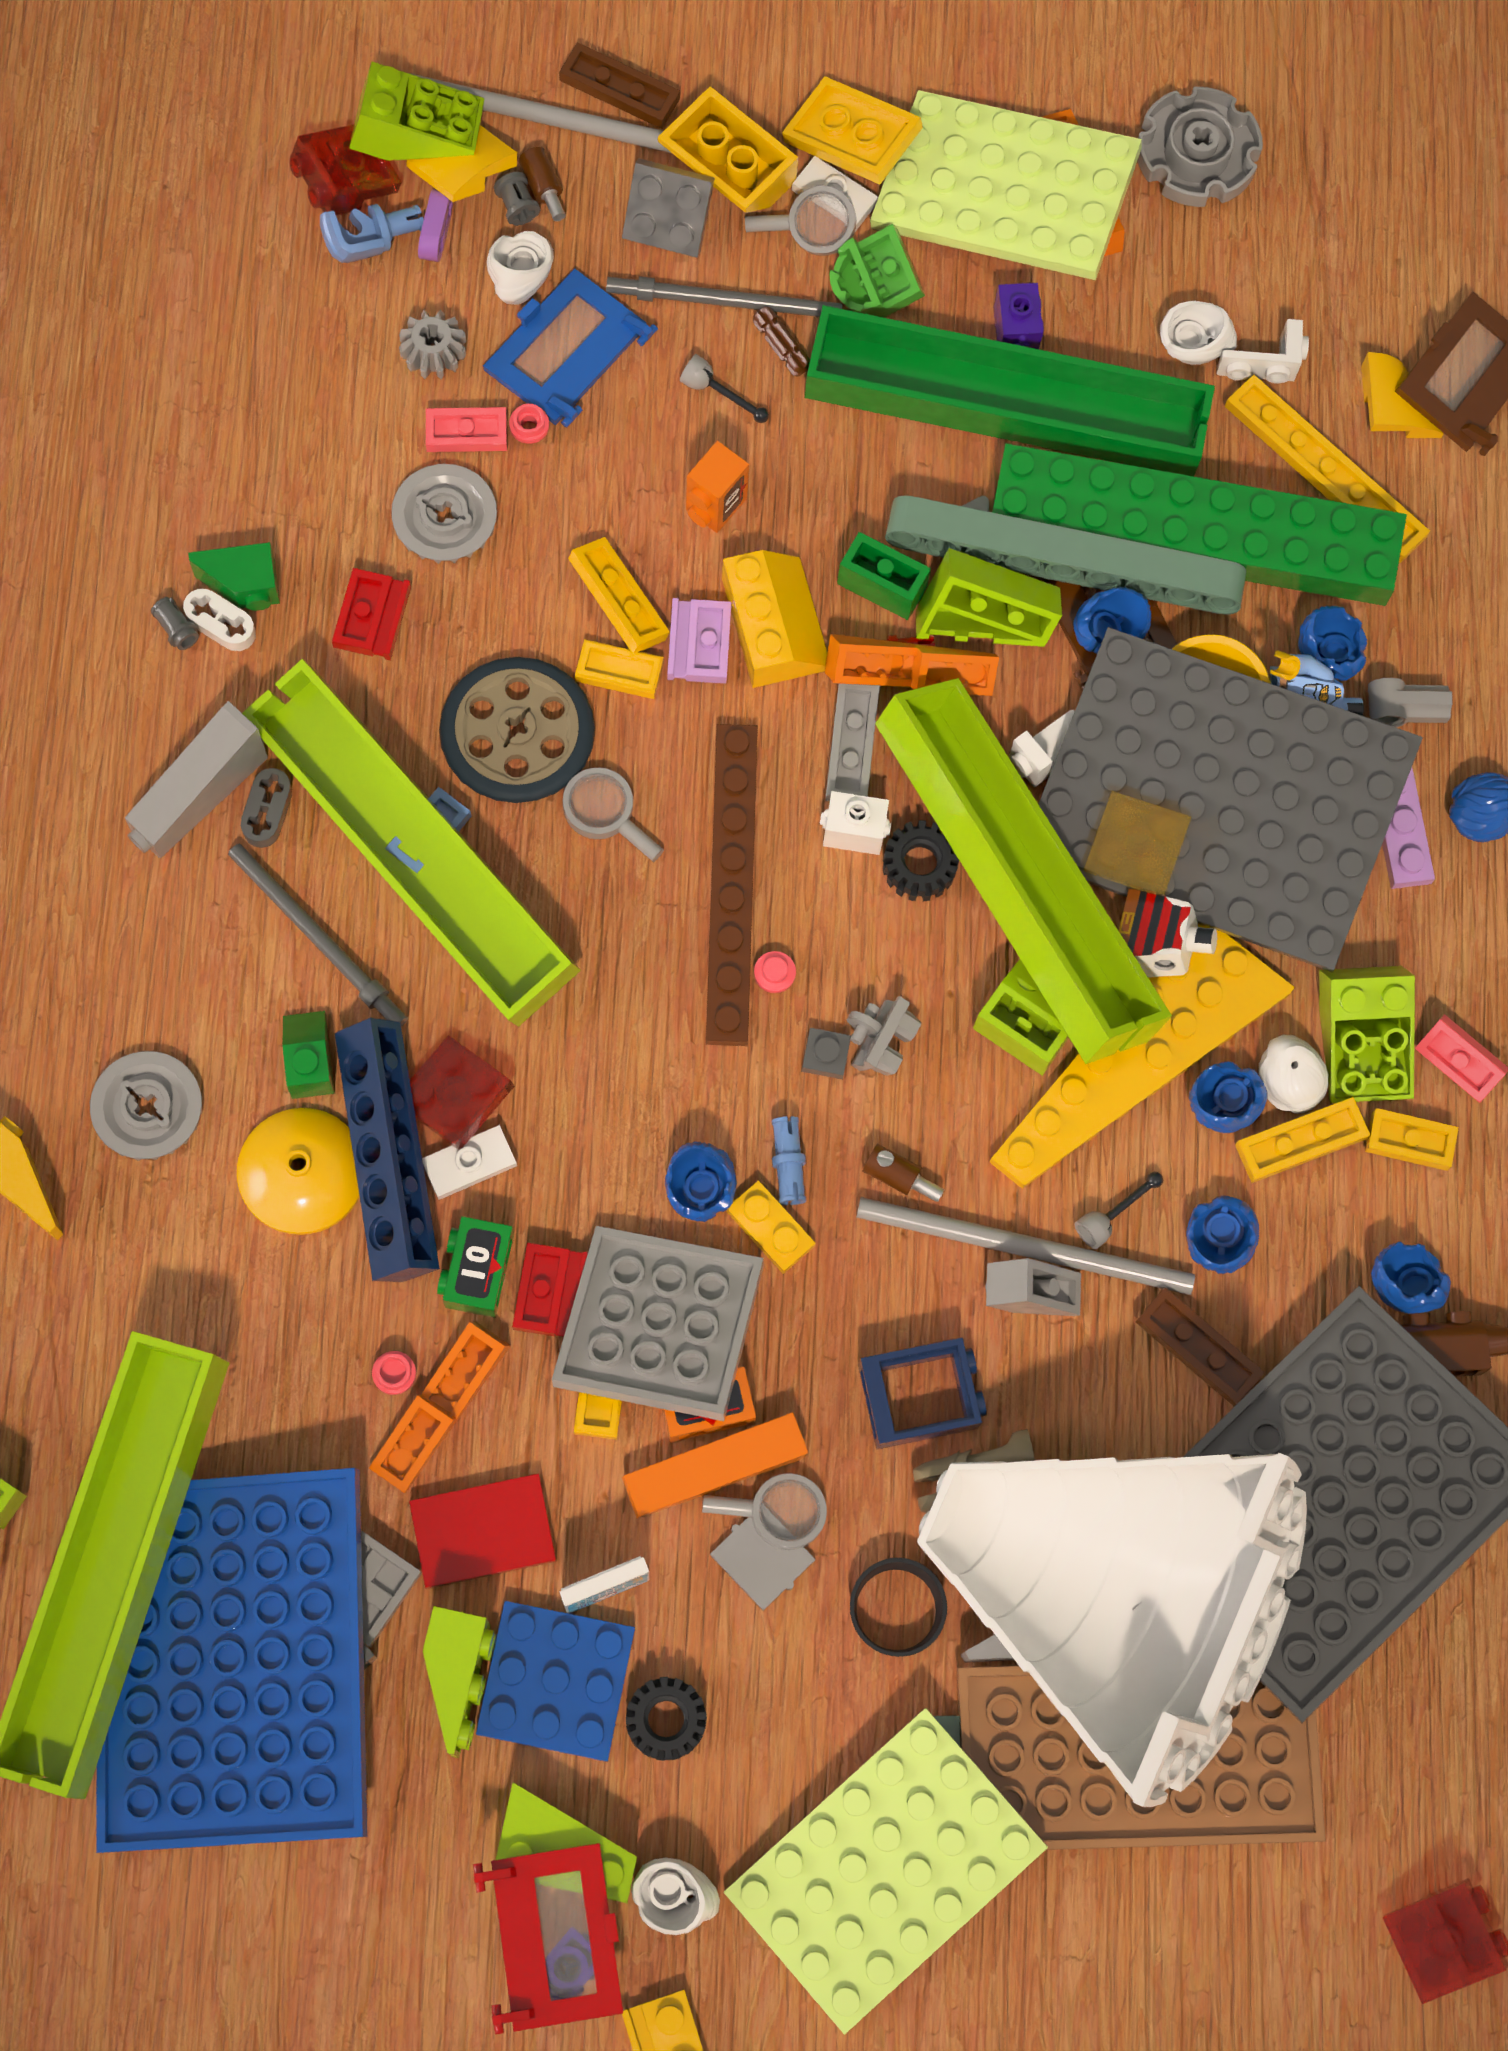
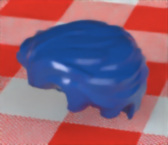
[1073,587,1152,654]
[1298,606,1367,681]
[1449,772,1508,842]
[1189,1061,1268,1133]
[664,1141,737,1222]
[1186,1195,1259,1274]
[1371,1241,1451,1314]

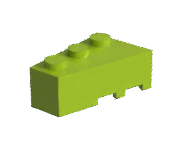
[916,548,1062,647]
[496,1783,637,1903]

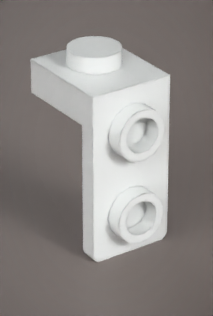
[1216,319,1309,384]
[1009,710,1075,788]

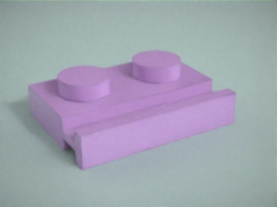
[667,598,731,684]

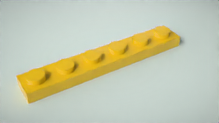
[1224,375,1430,563]

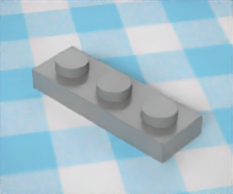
[825,684,880,801]

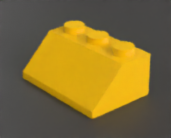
[658,86,798,213]
[722,550,827,688]

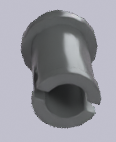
[151,597,199,650]

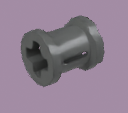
[493,172,540,226]

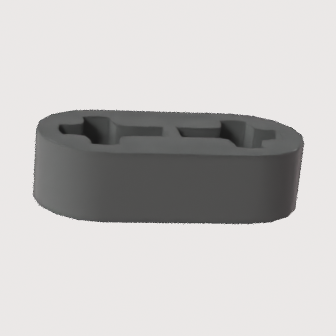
[241,768,292,848]

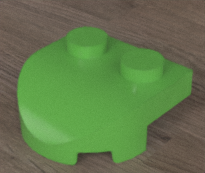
[830,224,925,317]

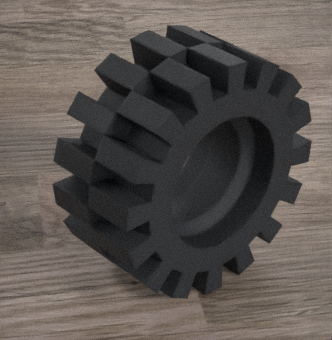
[883,820,959,902]
[626,1677,707,1761]

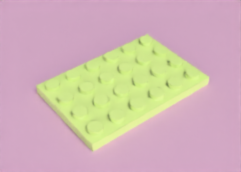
[870,90,1142,280]
[723,1708,1048,2035]

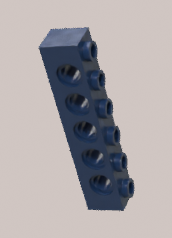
[335,1018,440,1282]

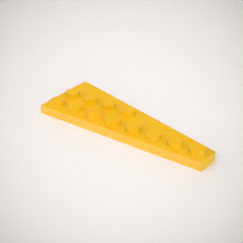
[990,924,1295,1189]

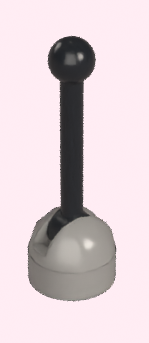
[679,354,769,423]
[1074,1171,1163,1249]

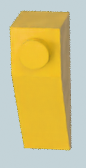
[0,1116,63,1241]

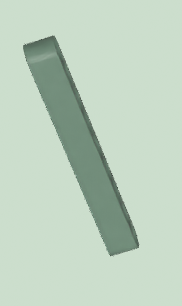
[885,495,1246,614]

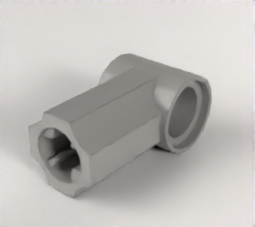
[1368,678,1453,728]

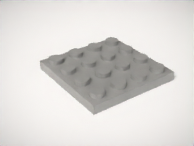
[552,1226,764,1421]

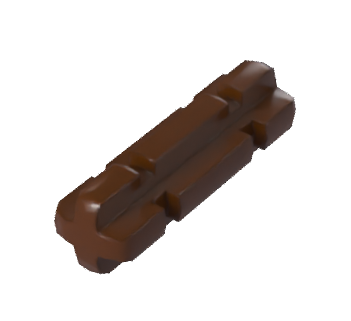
[753,306,810,377]

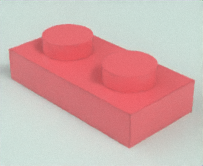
[426,407,507,452]
[1415,1014,1508,1103]

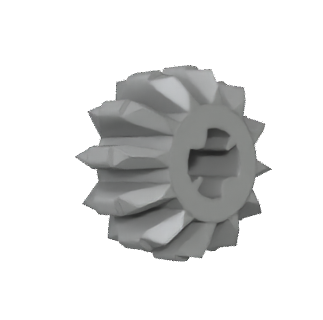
[399,309,466,380]

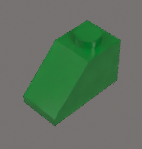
[188,542,280,611]
[282,1011,335,1099]

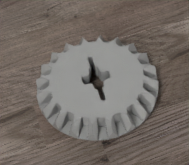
[391,464,497,564]
[90,1051,202,1161]

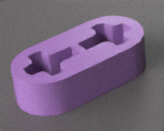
[418,189,453,262]

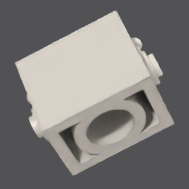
[820,791,891,855]

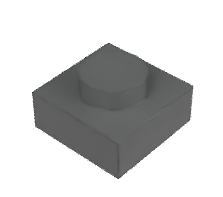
[801,1028,851,1080]

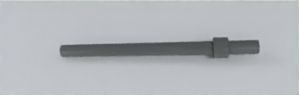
[606,276,843,317]
[228,843,408,1027]

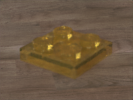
[1084,791,1192,896]

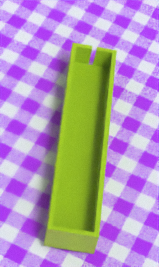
[242,659,581,1027]
[875,678,1172,1064]
[0,1331,230,1799]

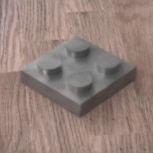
[622,158,715,258]

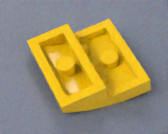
[406,125,517,202]

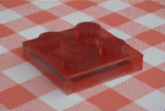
[410,1035,515,1150]

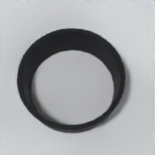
[850,1558,947,1657]

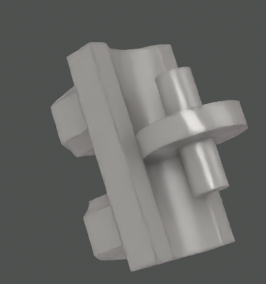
[846,996,922,1076]

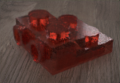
[289,124,402,216]
[1382,1878,1508,2004]

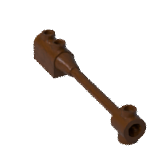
[1400,1311,1508,1377]

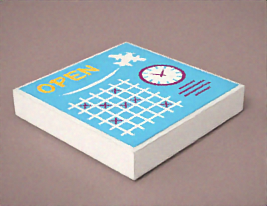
[559,1556,649,1614]

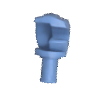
[320,204,424,263]

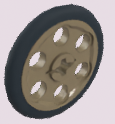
[439,657,595,803]

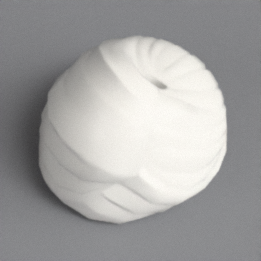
[486,231,554,305]
[1160,301,1237,365]
[1259,1035,1328,1114]
[631,1858,720,1935]

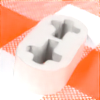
[183,589,256,651]

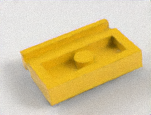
[622,1989,703,2051]

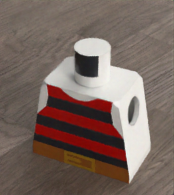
[1118,889,1217,977]

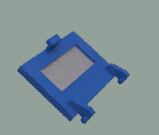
[483,268,658,428]

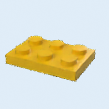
[782,76,923,185]

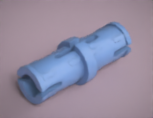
[772,1116,807,1206]

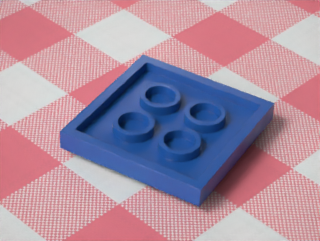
[476,1601,635,1762]

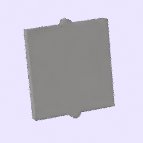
[710,1504,816,1611]

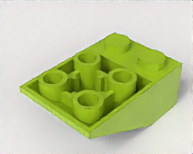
[349,61,485,161]
[973,959,1069,1076]
[1319,966,1415,1103]
[423,1606,497,1758]

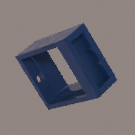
[858,1337,987,1450]

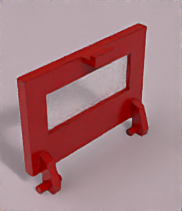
[473,1843,623,2035]

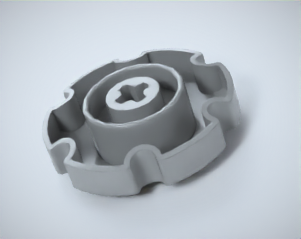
[1138,87,1263,207]

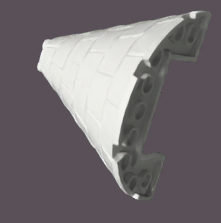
[917,1452,1307,1807]

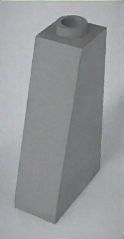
[125,701,268,858]

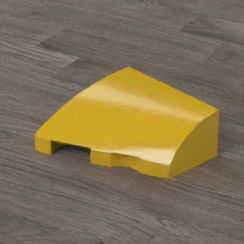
[1361,352,1444,438]

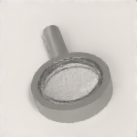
[745,185,857,256]
[563,768,664,862]
[702,1473,827,1550]

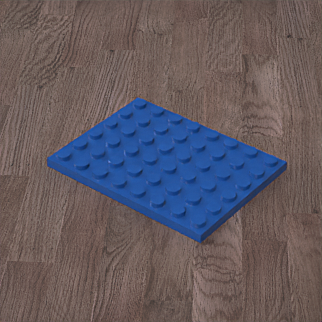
[96,1468,368,1853]

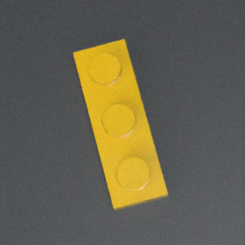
[568,537,670,654]
[1235,1097,1370,1183]

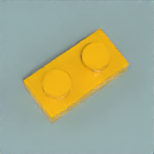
[1365,1108,1459,1171]
[726,1180,816,1274]

